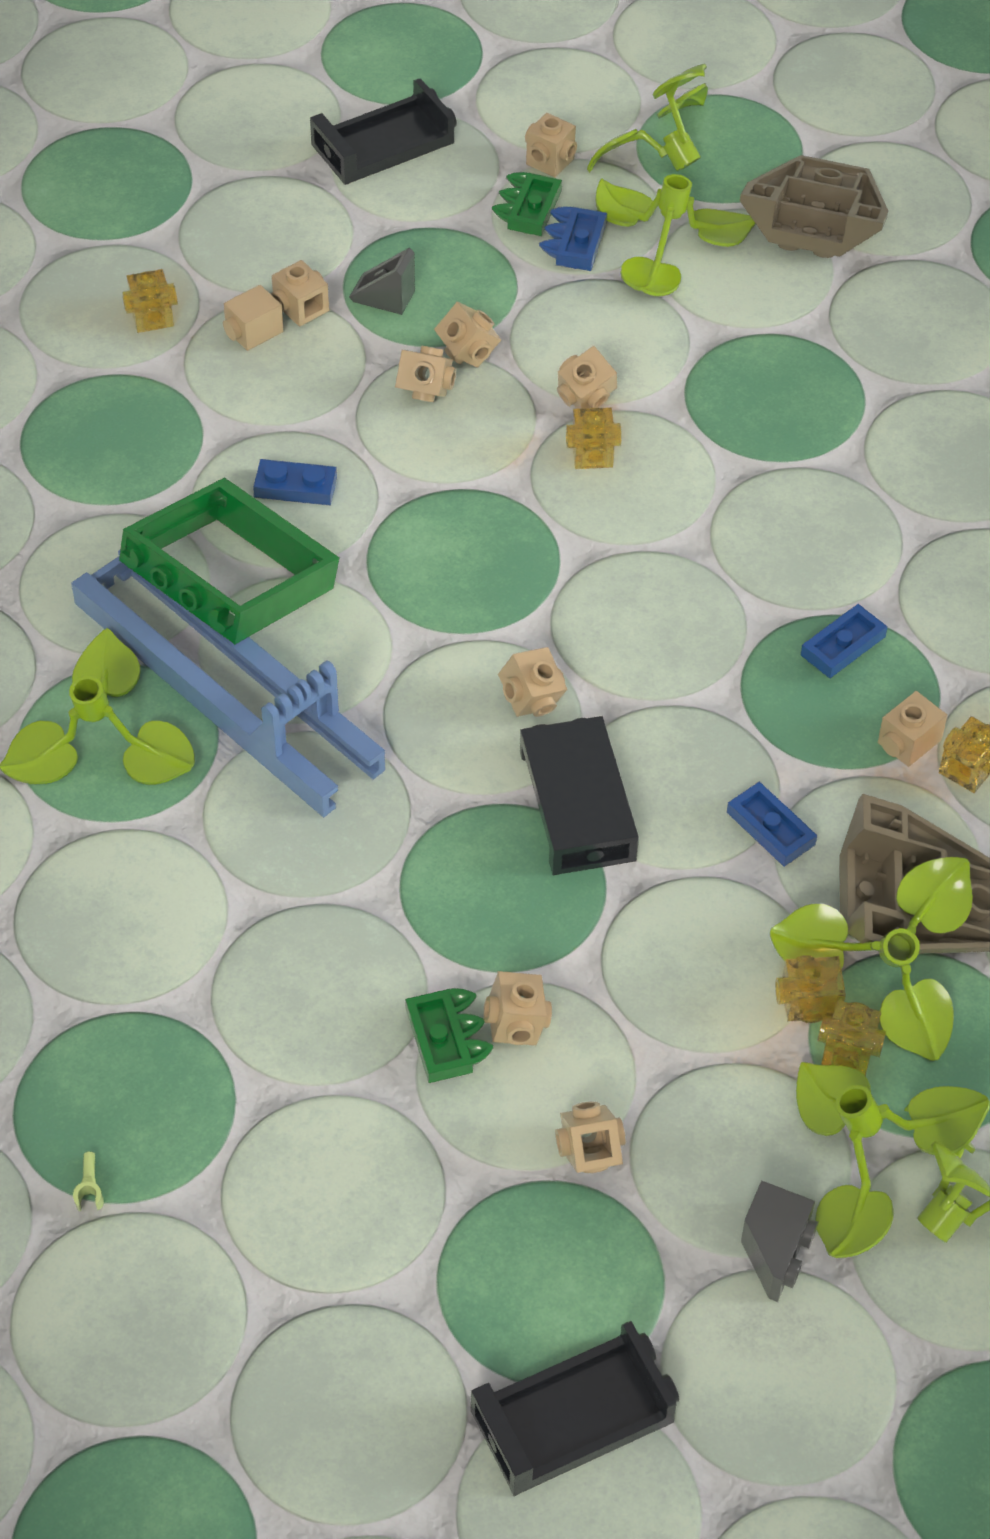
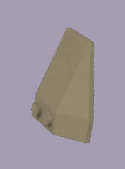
[740,155,888,258]
[839,794,990,954]

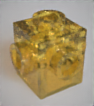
[122,269,178,333]
[566,407,621,469]
[938,716,990,793]
[775,955,846,1023]
[817,1000,886,1076]

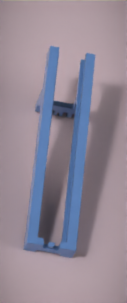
[71,550,385,818]

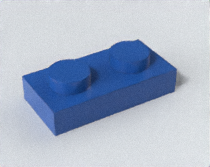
[253,459,337,506]
[801,604,888,678]
[727,781,817,867]

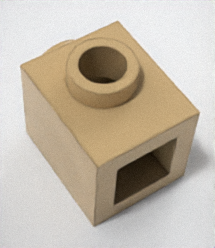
[223,285,283,351]
[878,691,947,767]

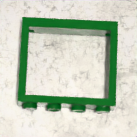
[119,477,340,645]

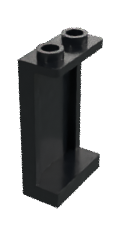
[310,78,457,185]
[520,716,639,875]
[471,1321,679,1496]

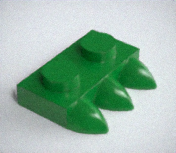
[492,172,562,237]
[405,988,494,1083]

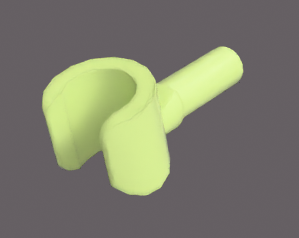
[73,1152,104,1212]

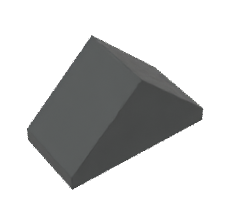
[349,247,415,315]

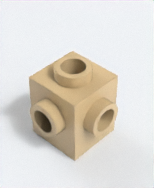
[525,113,577,177]
[271,260,329,327]
[434,302,501,368]
[395,345,456,402]
[557,346,617,414]
[498,647,567,717]
[484,971,552,1046]
[555,1102,626,1173]

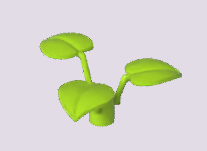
[587,63,708,173]
[595,174,756,296]
[0,628,195,785]
[770,857,973,1061]
[796,1062,990,1258]
[904,1104,990,1243]

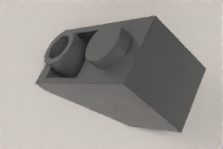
[741,1180,819,1302]

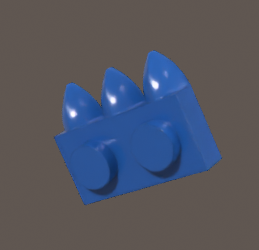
[539,206,607,271]

